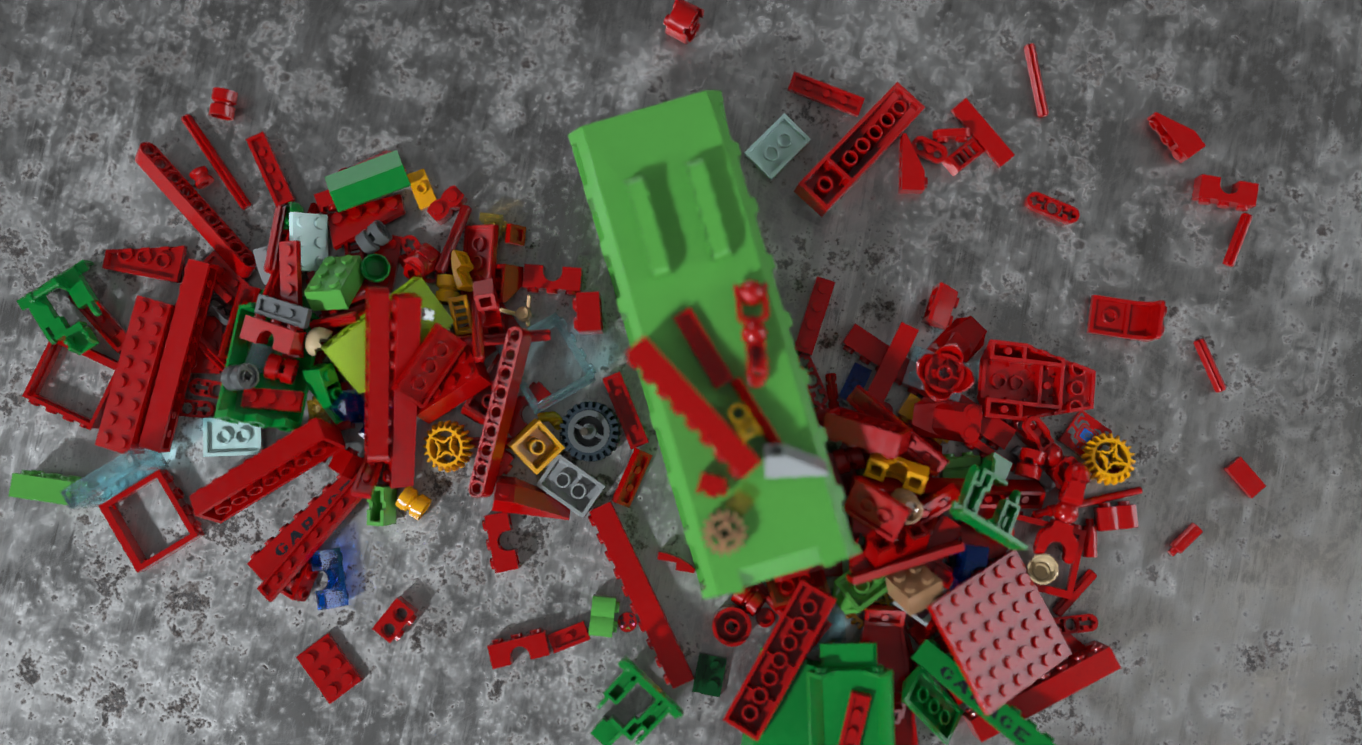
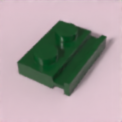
[692,652,727,697]

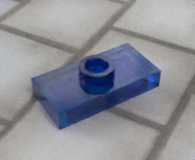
[838,362,872,400]

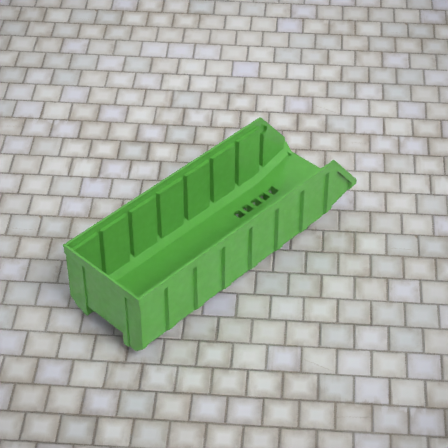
[568,90,861,599]

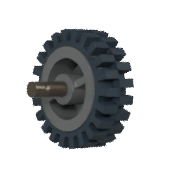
[559,401,622,462]

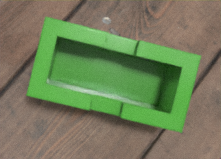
[367,484,397,526]

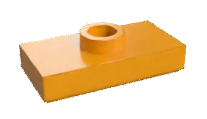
[407,168,437,211]

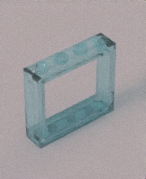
[495,312,597,415]
[61,450,169,509]

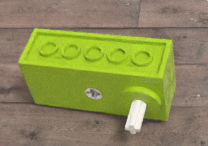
[321,276,454,394]

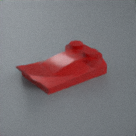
[916,316,987,378]
[911,397,982,444]

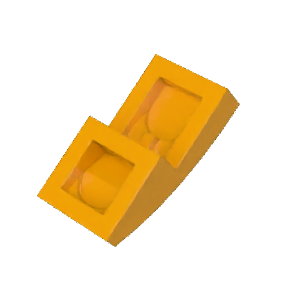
[451,250,474,292]

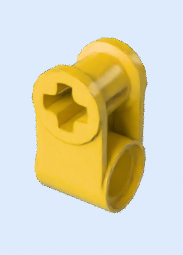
[728,404,762,444]

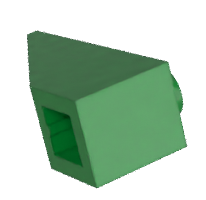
[303,362,351,424]

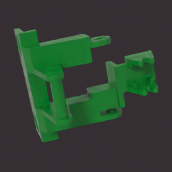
[17,260,102,355]
[949,452,1028,550]
[590,655,684,745]

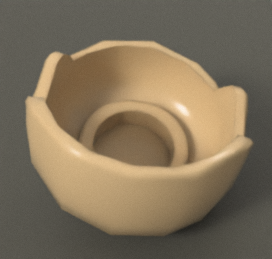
[305,327,333,356]
[1027,554,1059,585]

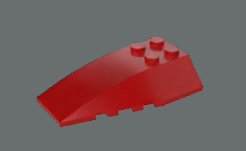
[977,339,1096,421]

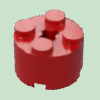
[663,0,704,44]
[712,604,752,647]

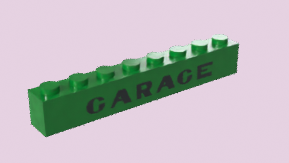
[910,639,1056,745]

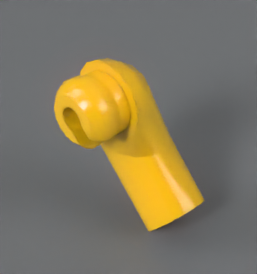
[537,411,564,430]

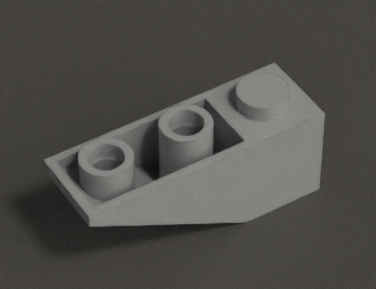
[764,444,829,479]

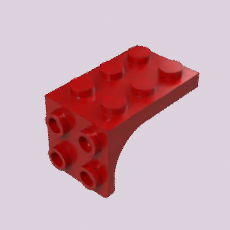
[1086,295,1167,342]

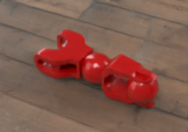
[733,280,769,388]
[1011,416,1091,490]
[1033,462,1090,564]

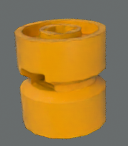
[435,274,460,305]
[395,486,432,521]

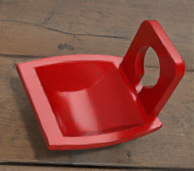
[403,242,441,280]

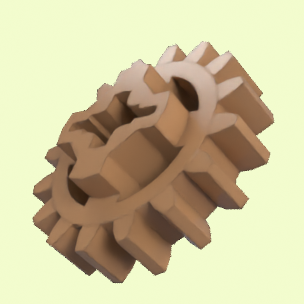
[701,510,747,556]

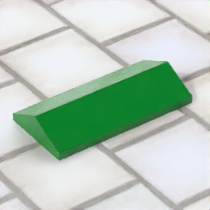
[325,150,411,213]
[902,666,964,745]

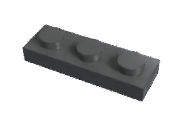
[254,294,313,329]

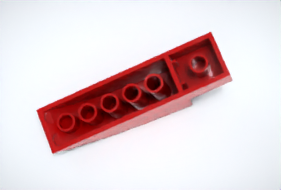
[793,82,925,217]

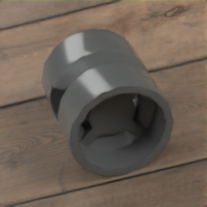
[355,220,393,255]
[221,363,259,391]

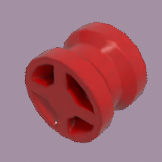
[189,166,214,189]

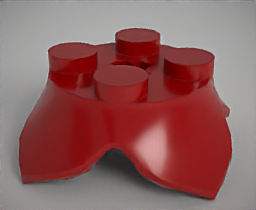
[916,344,975,401]

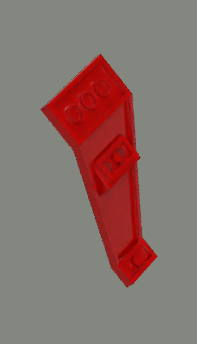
[859,605,918,745]

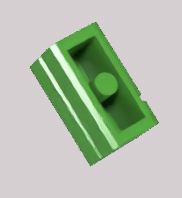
[939,452,981,478]

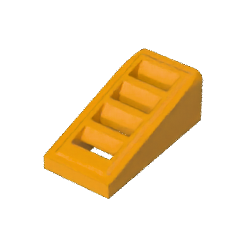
[447,294,472,336]

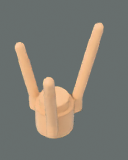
[499,295,532,327]

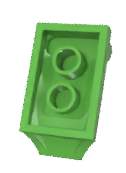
[832,570,888,615]

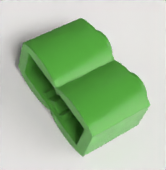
[589,594,620,637]

